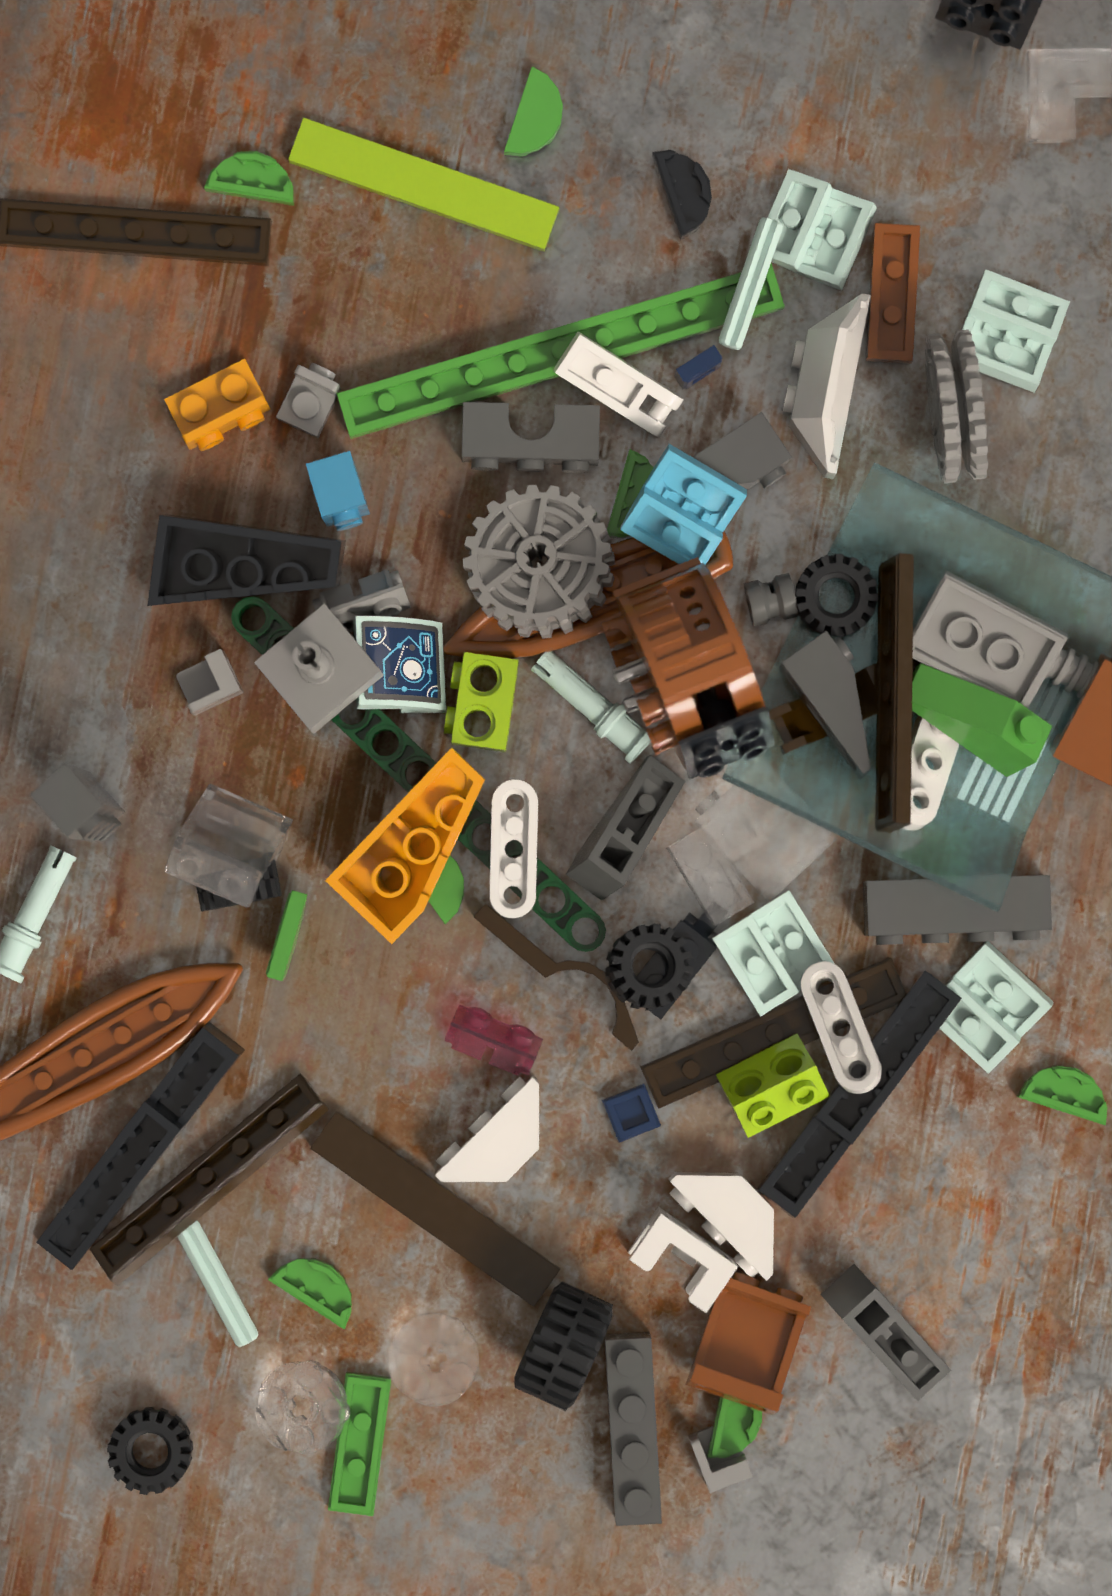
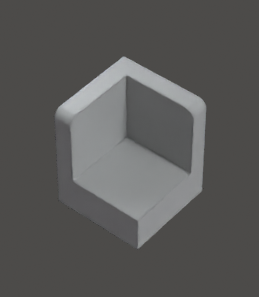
[176,649,244,716]
[688,1426,753,1493]

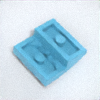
[620,444,747,565]

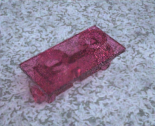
[444,1004,543,1076]

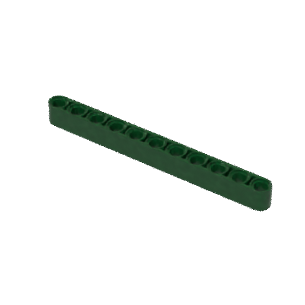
[231,597,606,952]

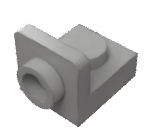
[276,363,341,439]

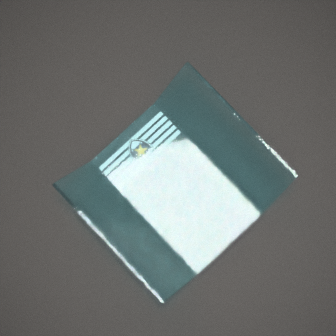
[722,462,1112,912]

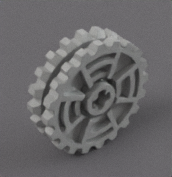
[925,329,988,484]
[463,485,616,639]

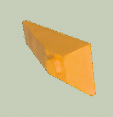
[325,748,485,944]

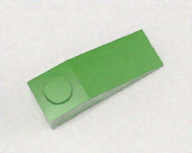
[912,663,1052,777]

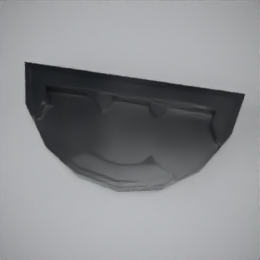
[652,150,712,240]

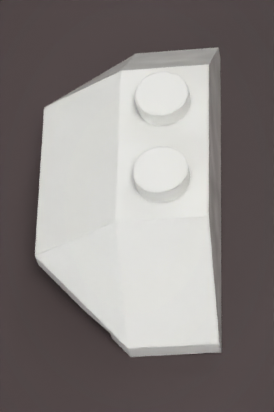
[782,294,871,479]

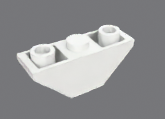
[435,1076,539,1182]
[668,1172,774,1281]

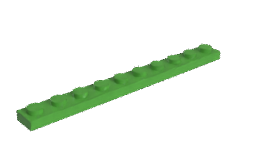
[337,263,785,439]

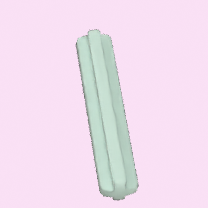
[718,217,783,350]
[177,1220,258,1347]

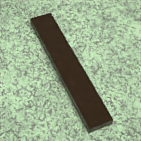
[0,198,272,266]
[875,553,914,833]
[640,957,907,1109]
[90,1073,329,1286]
[310,1110,560,1307]

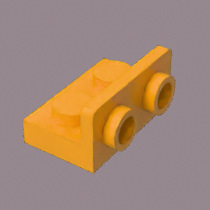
[164,359,271,451]

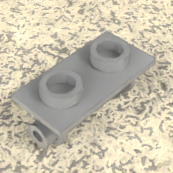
[312,569,411,633]

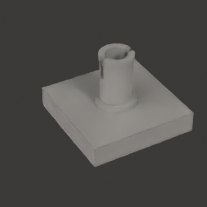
[254,603,384,734]

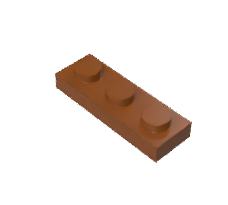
[866,223,920,364]

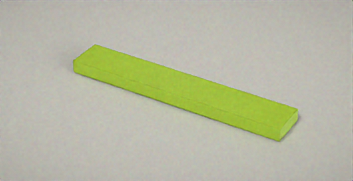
[288,117,559,252]

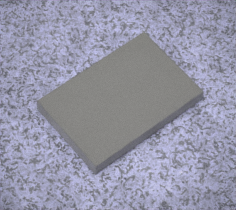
[913,570,1068,708]

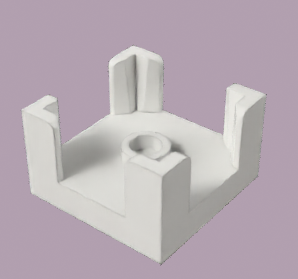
[627,1207,738,1313]

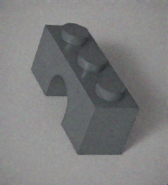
[462,402,600,473]

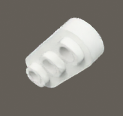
[903,716,959,831]
[490,779,538,918]
[801,961,882,1094]

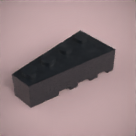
[147,514,346,606]

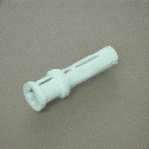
[531,651,651,764]
[0,845,77,983]

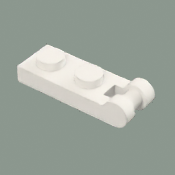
[553,332,684,437]

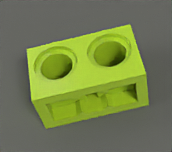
[444,652,519,752]
[716,1034,830,1138]

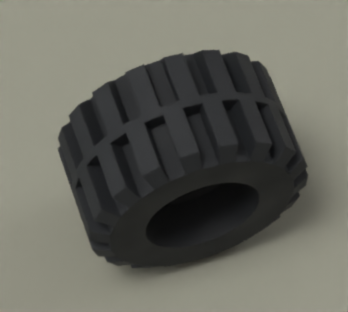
[514,1281,613,1411]

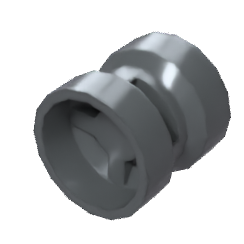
[744,573,799,627]

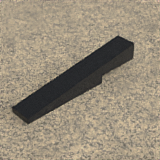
[756,970,962,1218]
[36,1022,245,1270]

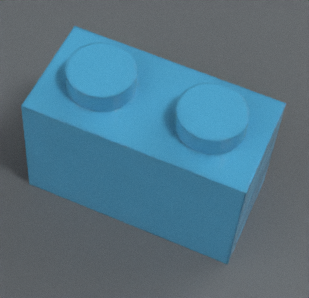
[306,451,370,531]

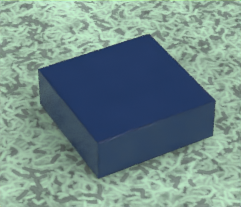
[674,345,723,389]
[602,1083,661,1143]

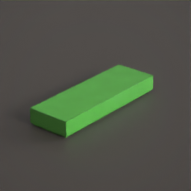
[328,1371,392,1516]

